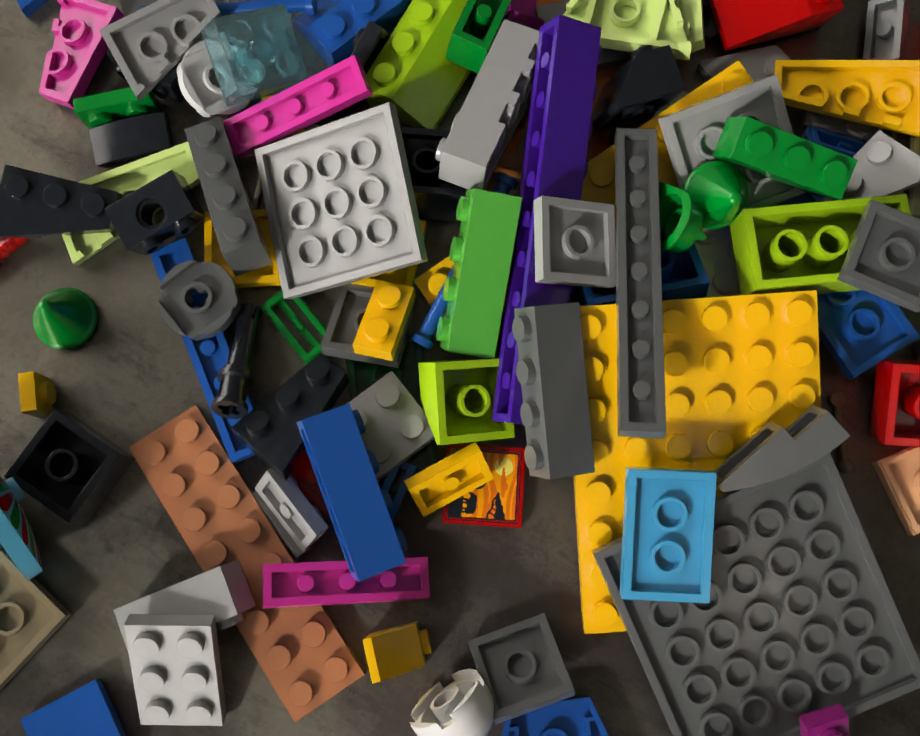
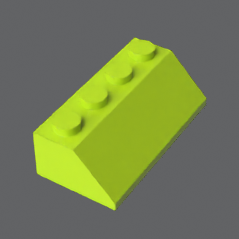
[366,0,471,129]

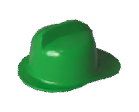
[658,182,707,253]

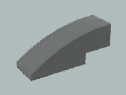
[714,405,850,492]

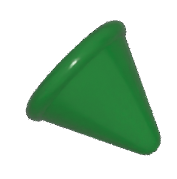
[683,160,748,229]
[33,288,98,350]

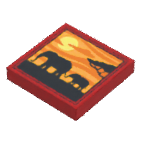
[442,444,525,528]

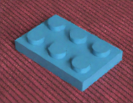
[619,467,717,603]

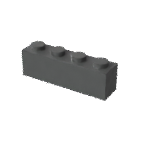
[512,302,595,480]

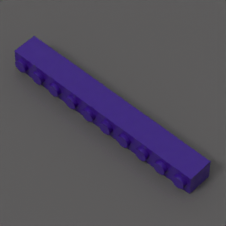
[492,14,602,425]

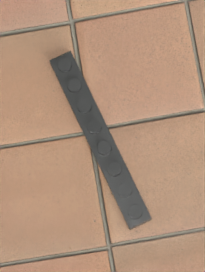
[615,128,666,438]

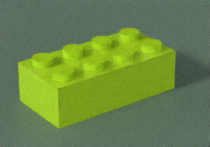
[730,194,911,295]

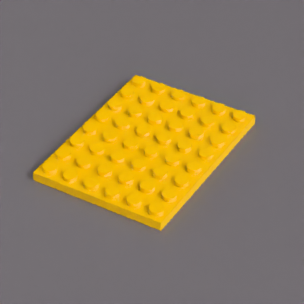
[573,290,821,634]

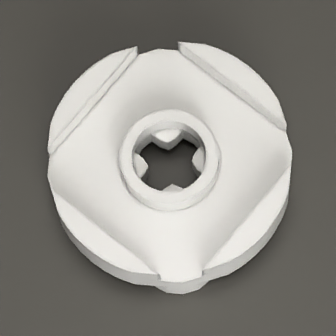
[177,39,255,118]

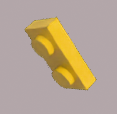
[352,280,416,361]
[404,442,494,517]

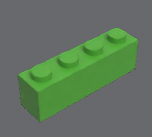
[436,188,522,359]

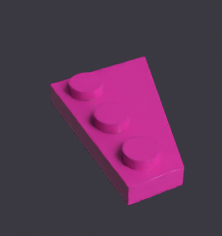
[38,0,125,109]

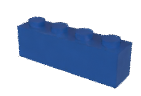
[296,403,408,582]

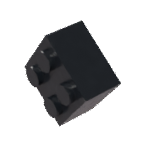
[4,409,135,524]

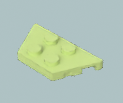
[563,0,692,61]

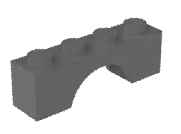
[184,116,273,276]

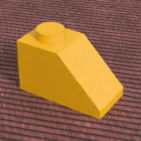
[363,621,432,684]

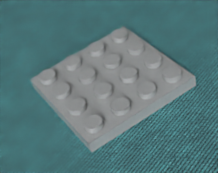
[254,102,428,299]

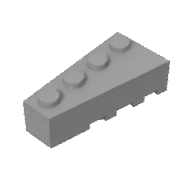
[435,19,539,190]

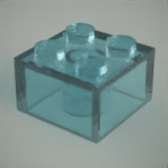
[201,4,309,106]

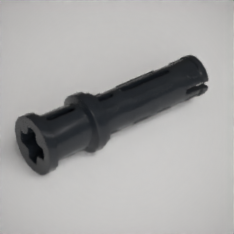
[211,303,263,419]

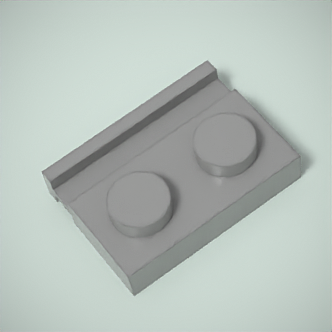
[252,468,329,558]

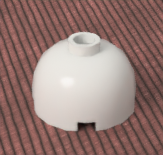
[410,668,494,736]

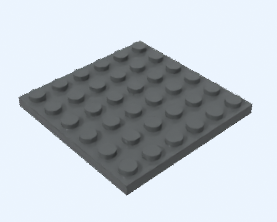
[591,453,920,736]

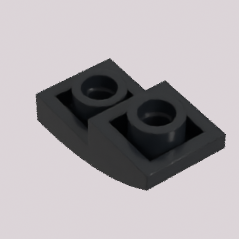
[89,112,174,168]

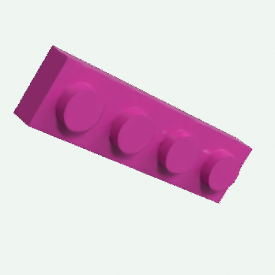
[223,55,373,159]
[263,557,430,609]

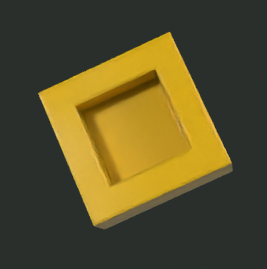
[18,371,56,418]

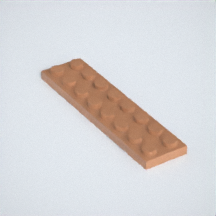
[129,405,366,722]

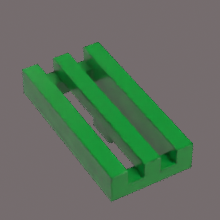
[260,290,327,365]

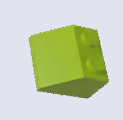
[418,358,515,445]

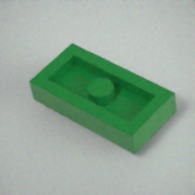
[73,87,160,129]

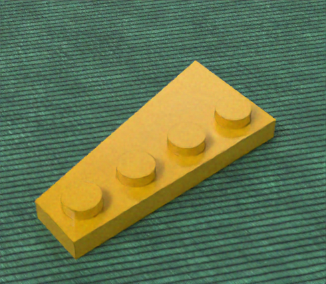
[774,60,920,138]

